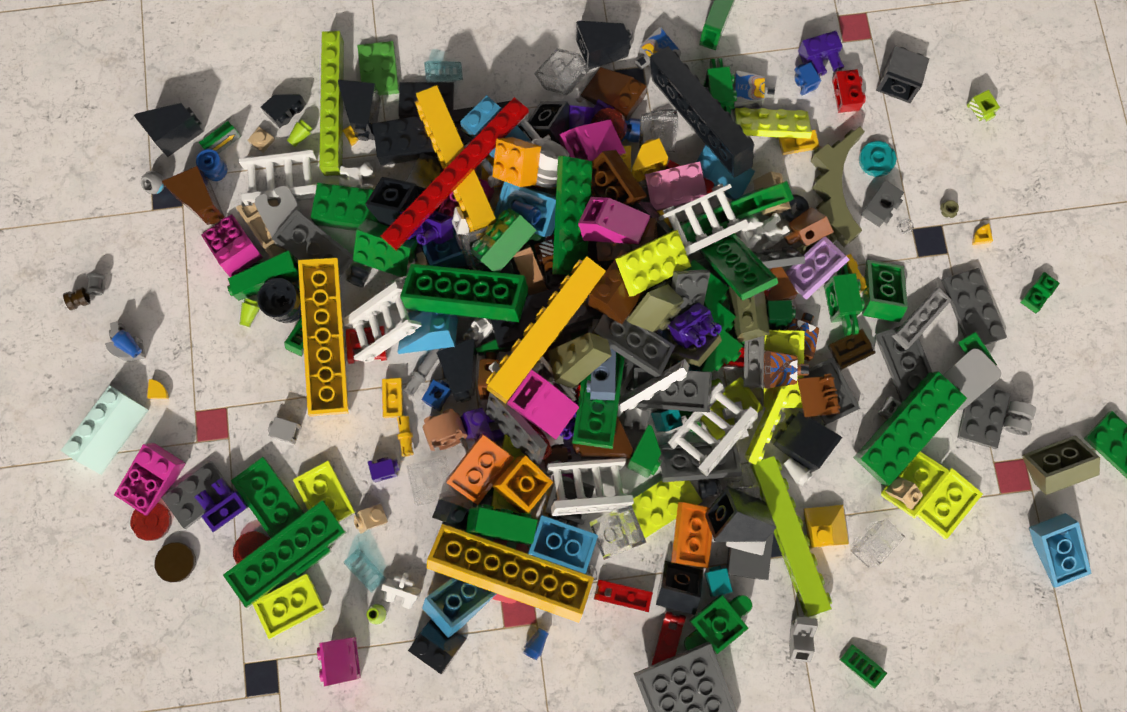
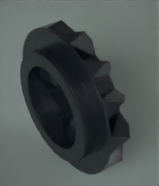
[781,194,809,223]

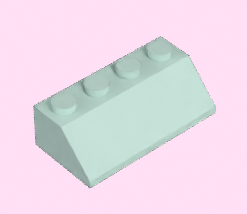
[61,385,149,475]

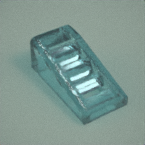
[424,61,463,82]
[343,549,387,592]

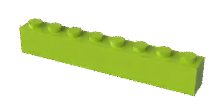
[319,31,344,176]
[749,456,832,617]

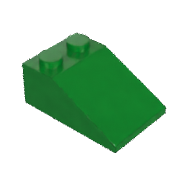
[862,260,908,322]

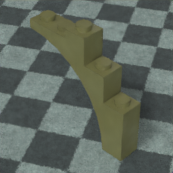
[810,127,865,248]

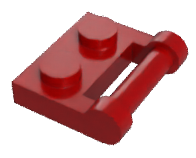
[346,326,387,364]

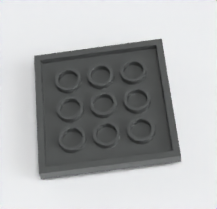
[633,642,737,712]

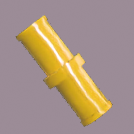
[397,416,414,457]

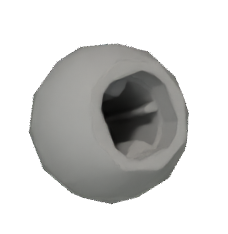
[141,171,165,194]

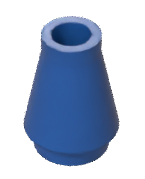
[511,201,541,225]
[111,330,142,358]
[523,628,549,660]

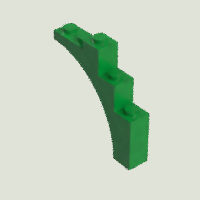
[671,181,794,243]
[684,259,743,378]

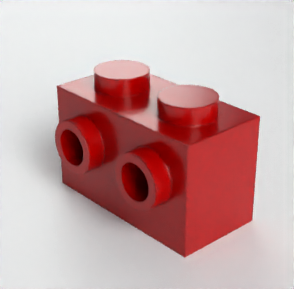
[832,69,866,113]

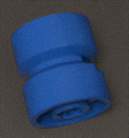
[614,117,640,143]
[196,149,228,181]

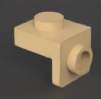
[885,476,923,509]
[354,504,388,534]

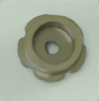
[940,200,959,218]

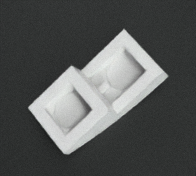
[452,207,470,249]

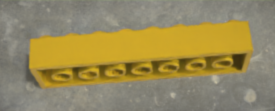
[415,85,496,239]
[486,256,606,404]
[298,258,349,417]
[427,524,594,623]

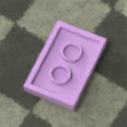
[785,236,849,300]

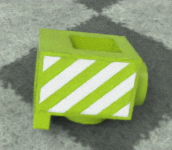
[967,90,1000,122]

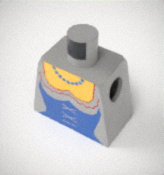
[635,27,681,70]
[733,70,775,111]

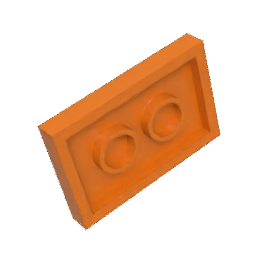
[445,433,514,505]
[671,502,712,568]

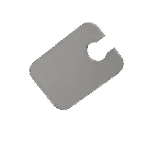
[255,186,303,248]
[943,349,1001,410]

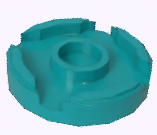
[858,141,897,177]

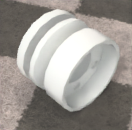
[531,138,569,188]

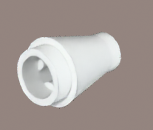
[783,458,813,486]

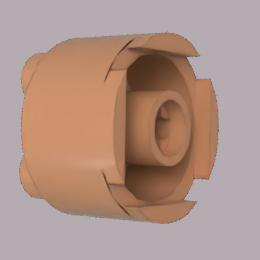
[422,409,467,451]

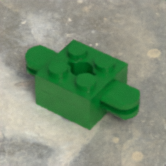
[703,58,737,115]
[824,264,864,336]
[684,595,753,654]

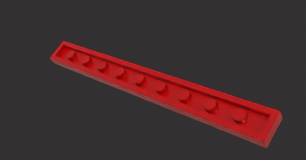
[381,97,529,251]

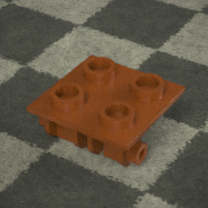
[797,374,841,417]

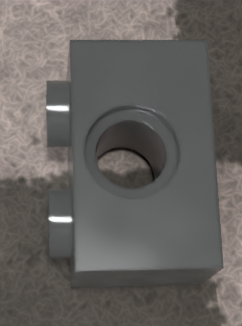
[861,180,905,227]

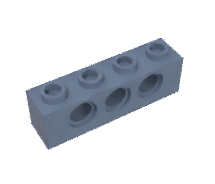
[587,319,616,400]

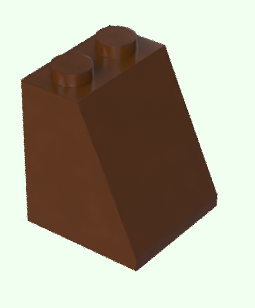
[162,166,225,225]
[572,416,634,459]

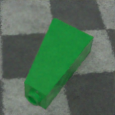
[699,0,735,51]
[227,251,299,301]

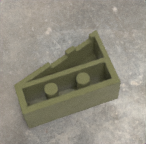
[548,333,612,389]

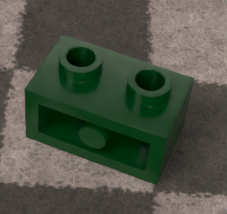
[766,300,796,330]

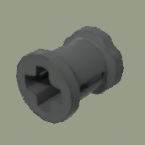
[85,273,105,296]

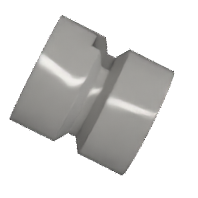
[1003,401,1036,436]

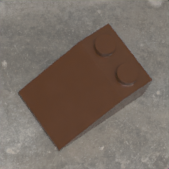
[581,67,647,121]

